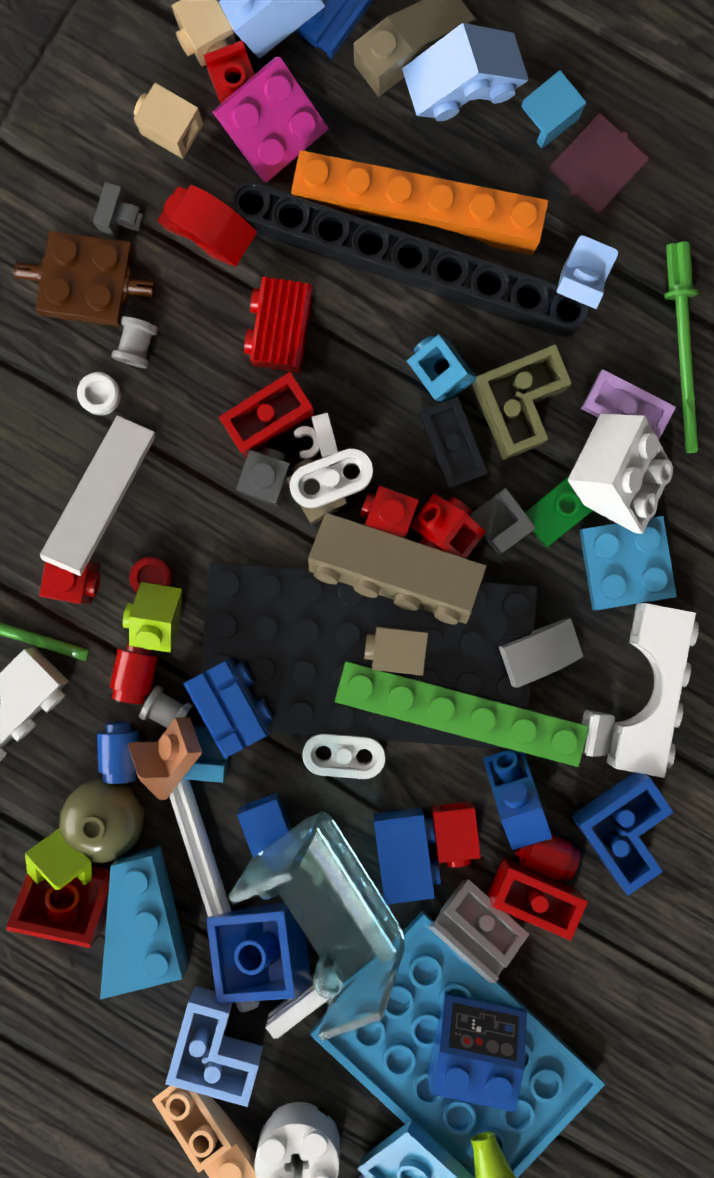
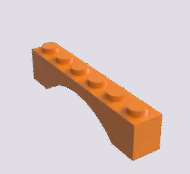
[291,150,548,256]

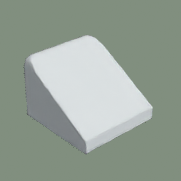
[582,710,615,757]

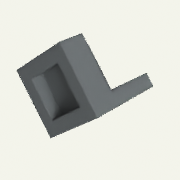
[470,488,536,555]

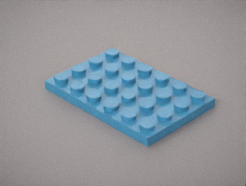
[310,910,605,1178]

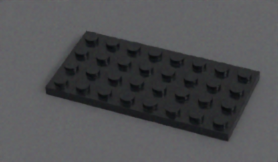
[197,563,537,750]

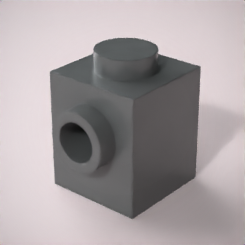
[236,447,292,507]

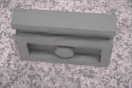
[428,879,529,983]

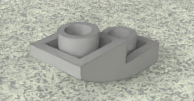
[499,618,584,688]

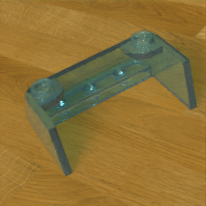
[229,812,405,1041]

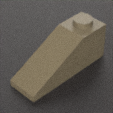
[354,0,476,97]

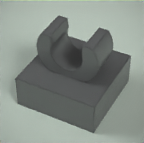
[93,182,143,239]

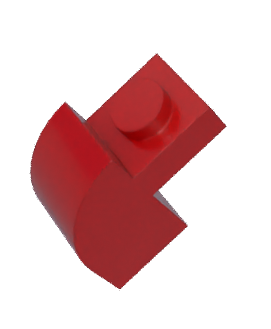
[157,185,257,267]

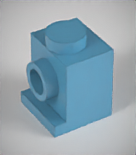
[407,334,477,402]

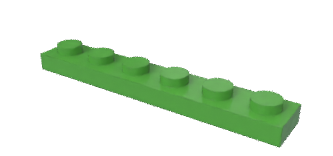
[335,661,589,767]

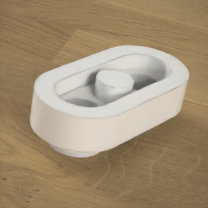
[290,449,373,508]
[302,733,385,779]

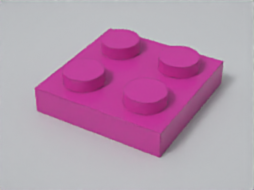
[212,57,329,182]

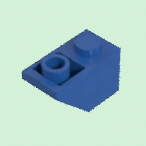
[483,749,552,850]

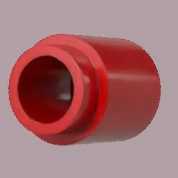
[110,642,159,705]
[515,834,581,881]

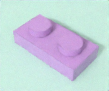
[580,369,676,440]

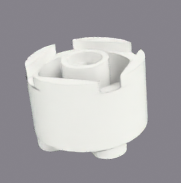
[255,1102,340,1178]

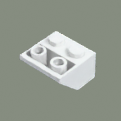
[568,414,674,534]

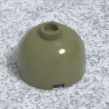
[59,778,145,863]

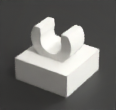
[294,413,338,460]

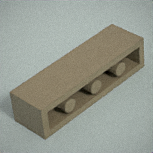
[308,513,486,625]

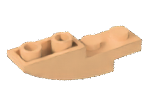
[152,1086,256,1178]

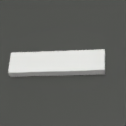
[40,416,155,576]

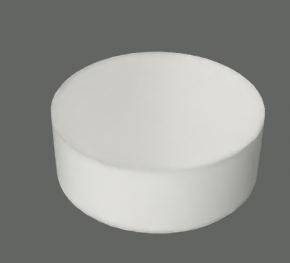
[77,372,121,415]

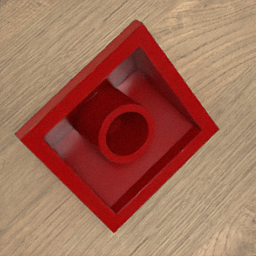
[6,866,110,948]

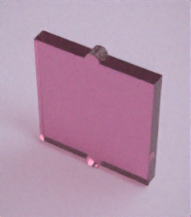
[550,113,649,213]

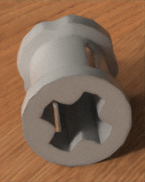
[111,316,158,368]
[139,685,194,728]

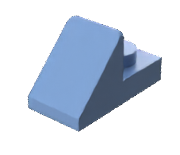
[557,235,618,309]

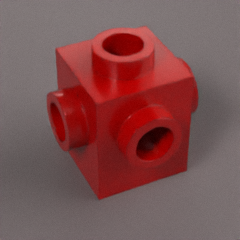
[409,494,486,559]

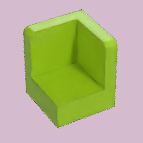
[25,829,92,890]

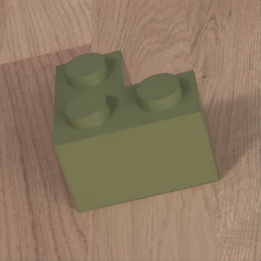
[472,344,572,461]

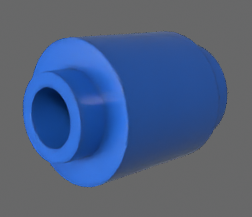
[97,721,139,784]

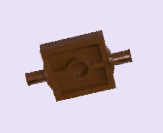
[14,231,156,327]

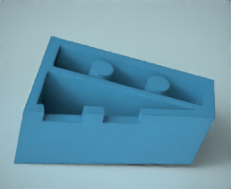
[100,845,189,999]

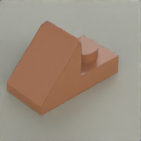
[128,717,203,800]

